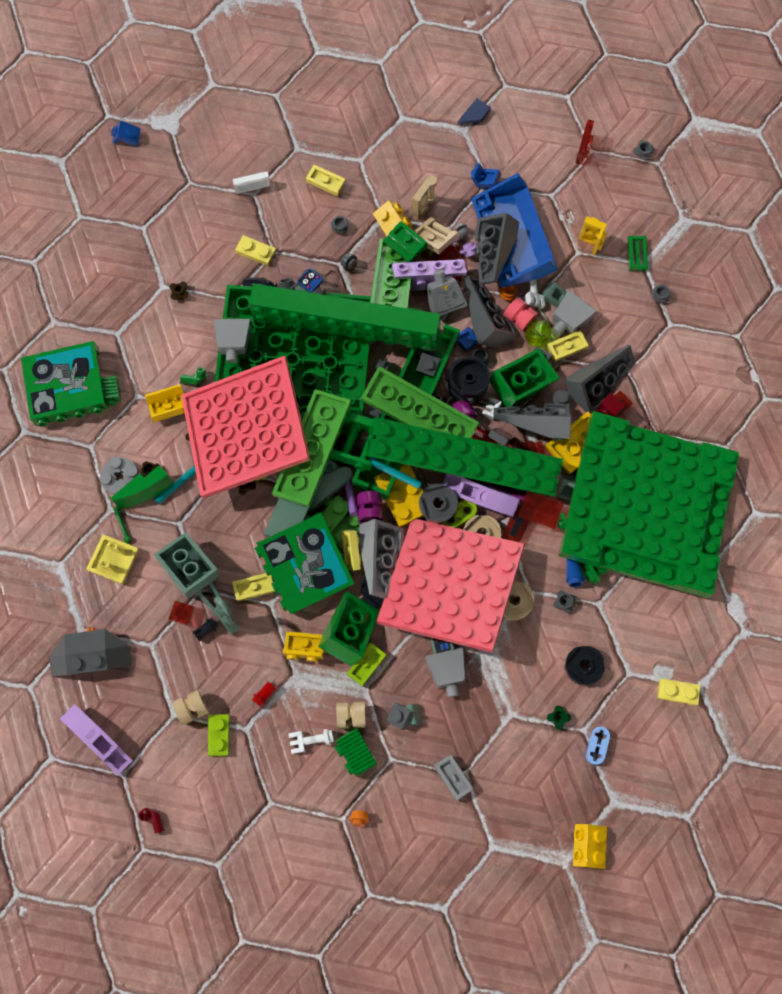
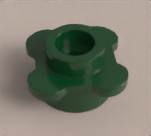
[547,706,571,730]

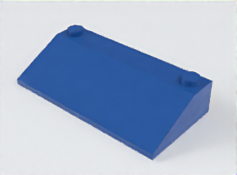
[471,173,558,287]

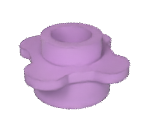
[460,242,478,257]

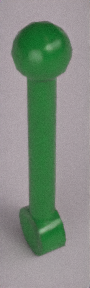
[113,506,132,544]

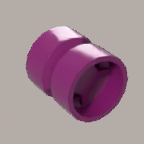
[357,491,383,524]

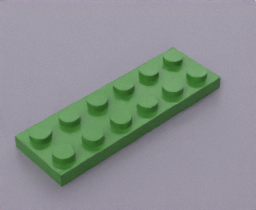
[370,239,414,308]
[360,366,479,438]
[272,389,352,508]

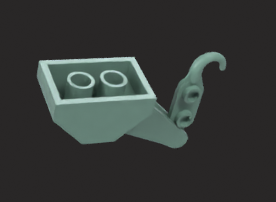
[264,459,352,538]
[154,532,240,635]

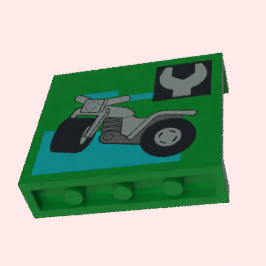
[21,341,109,426]
[254,512,354,615]

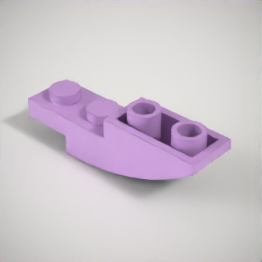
[443,474,520,517]
[60,704,133,775]

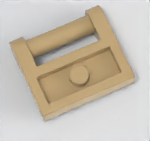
[412,175,437,219]
[414,217,460,254]

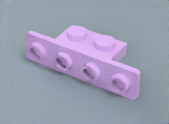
[392,259,467,291]

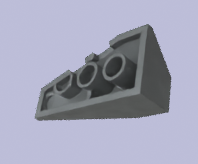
[475,213,520,284]
[465,275,519,348]
[565,345,635,414]
[493,403,571,440]

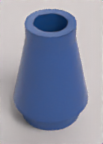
[566,559,585,587]

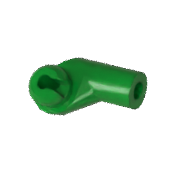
[180,367,207,386]

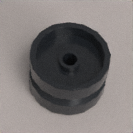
[448,357,490,404]

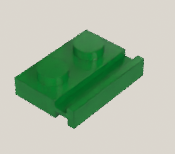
[383,221,428,262]

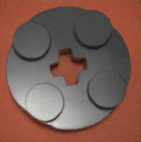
[419,484,458,523]

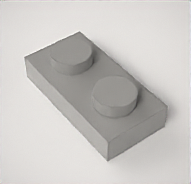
[434,754,473,801]

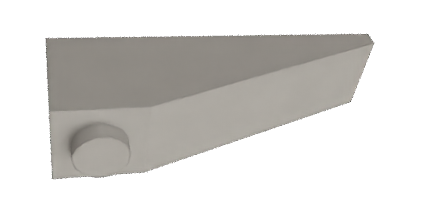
[359,519,404,599]

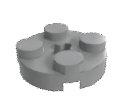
[100,457,139,495]

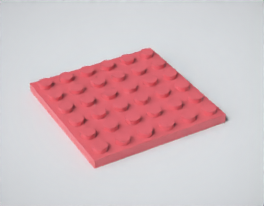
[181,356,310,498]
[377,519,524,653]

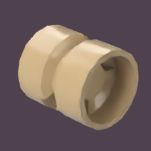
[172,690,209,726]
[336,702,366,729]

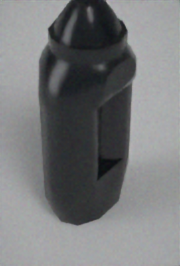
[243,277,278,287]

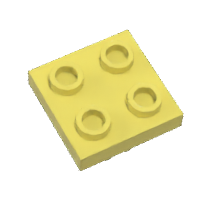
[86,534,139,585]

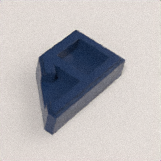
[458,98,491,125]

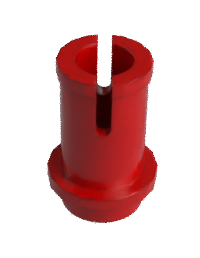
[252,681,277,707]

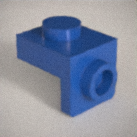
[111,121,141,146]
[471,163,501,188]

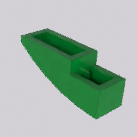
[110,466,174,510]

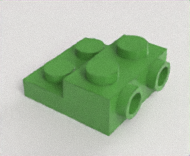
[322,495,360,550]

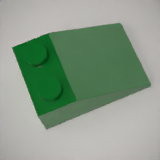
[490,348,559,407]
[318,591,379,666]

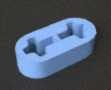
[586,726,610,765]

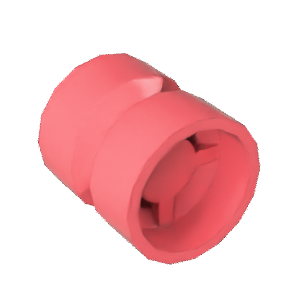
[504,297,539,332]

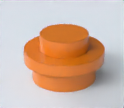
[499,285,518,301]
[349,810,370,827]

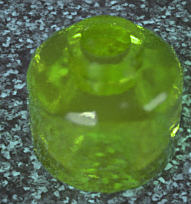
[525,320,552,347]

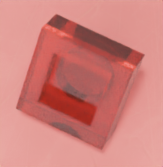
[168,601,194,626]

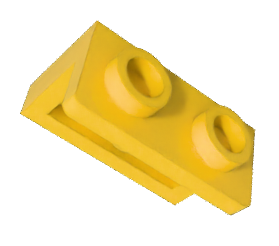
[373,200,413,236]
[579,216,608,255]
[145,384,185,423]
[283,631,324,662]
[573,824,607,869]

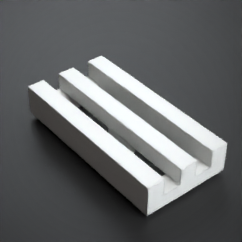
[233,171,270,194]

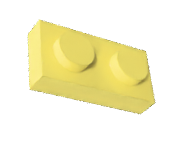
[305,165,345,196]
[235,235,276,266]
[547,330,589,362]
[341,530,361,571]
[232,573,275,602]
[657,678,700,706]

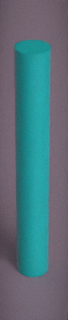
[368,457,422,489]
[154,465,196,504]

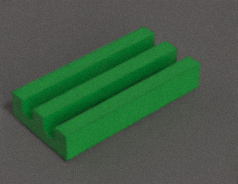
[627,236,648,271]

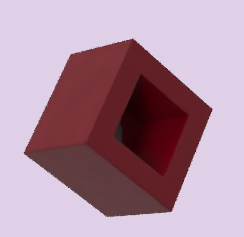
[598,393,625,417]

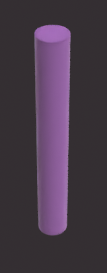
[345,466,358,517]

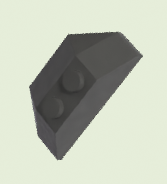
[49,629,131,676]

